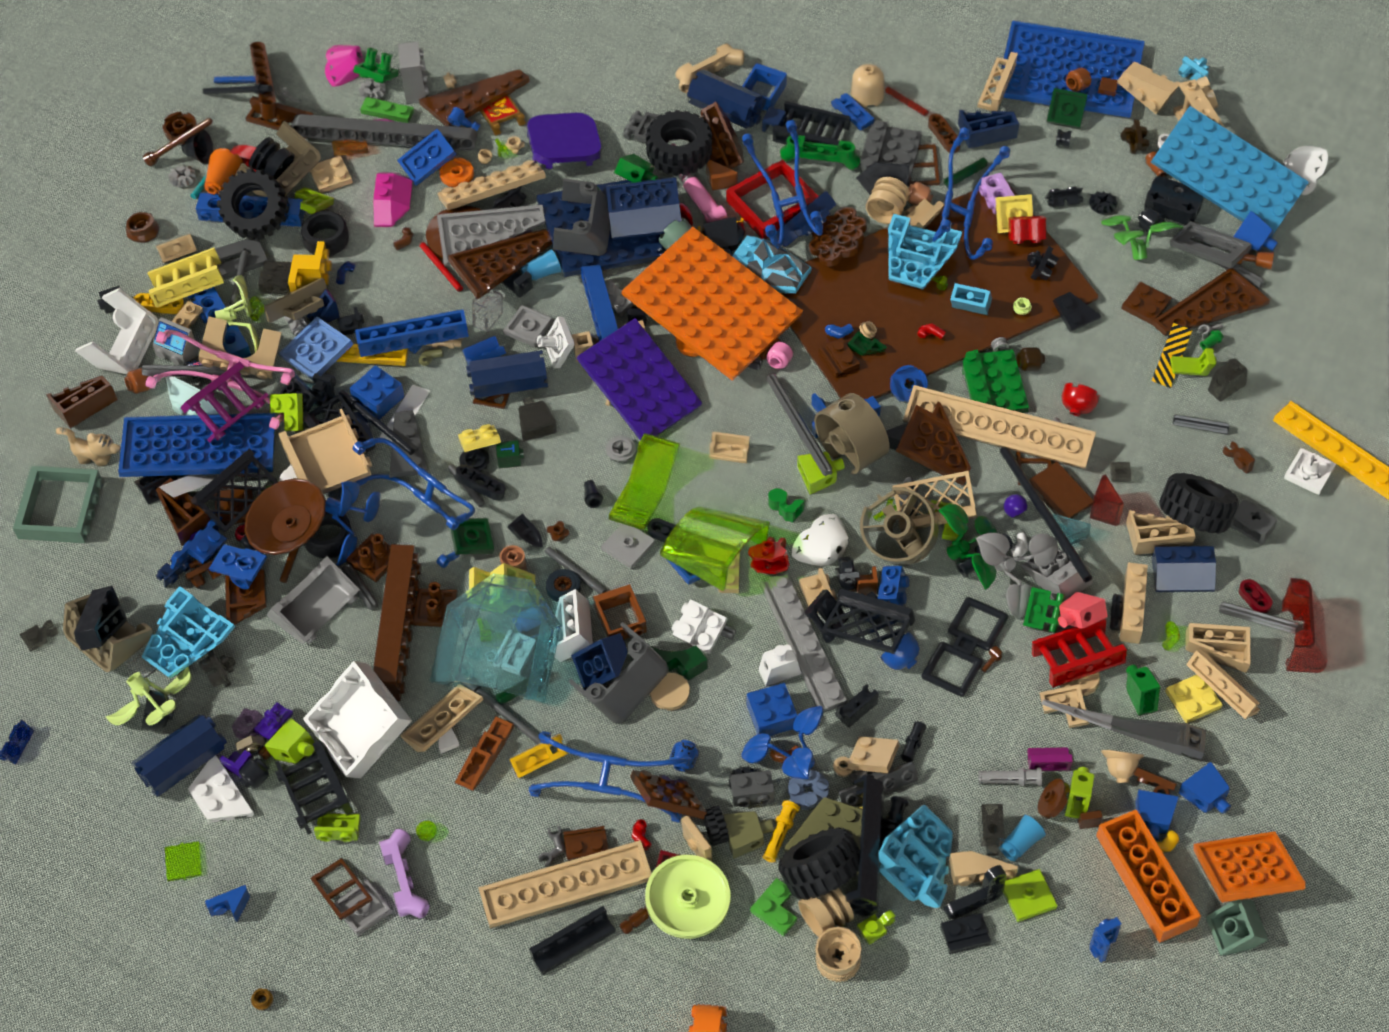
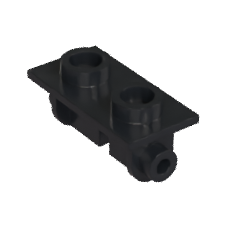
[492,186,527,209]
[1045,186,1083,208]

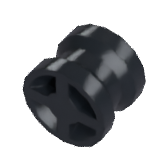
[1055,129,1072,148]

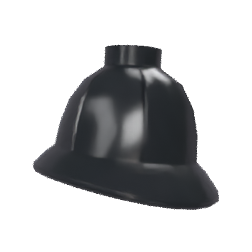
[181,129,213,165]

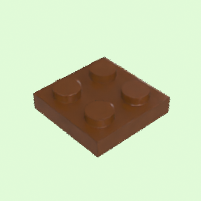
[1121,281,1172,325]

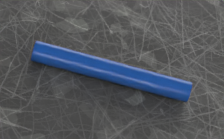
[214,76,255,83]

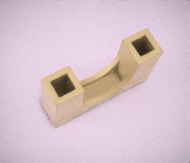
[199,317,281,379]

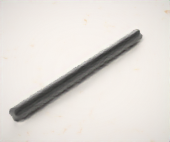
[767,373,832,476]

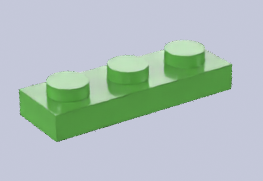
[360,97,414,123]

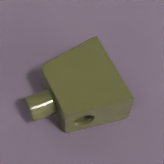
[723,811,774,859]

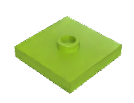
[1003,869,1057,922]

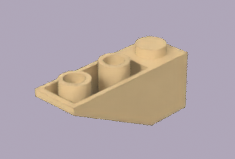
[949,851,1018,886]

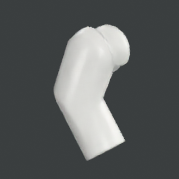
[1010,533,1029,558]

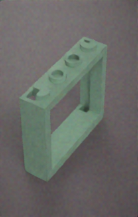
[13,466,103,543]

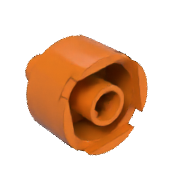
[689,1004,727,1032]

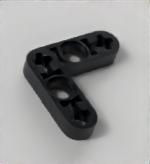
[943,865,1007,920]

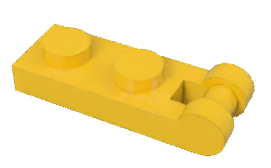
[509,734,568,778]

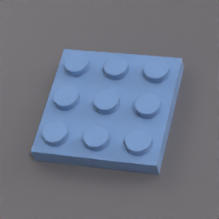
[278,317,354,380]

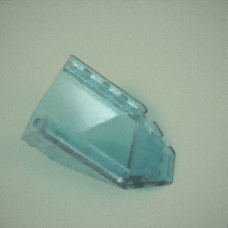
[429,573,562,703]

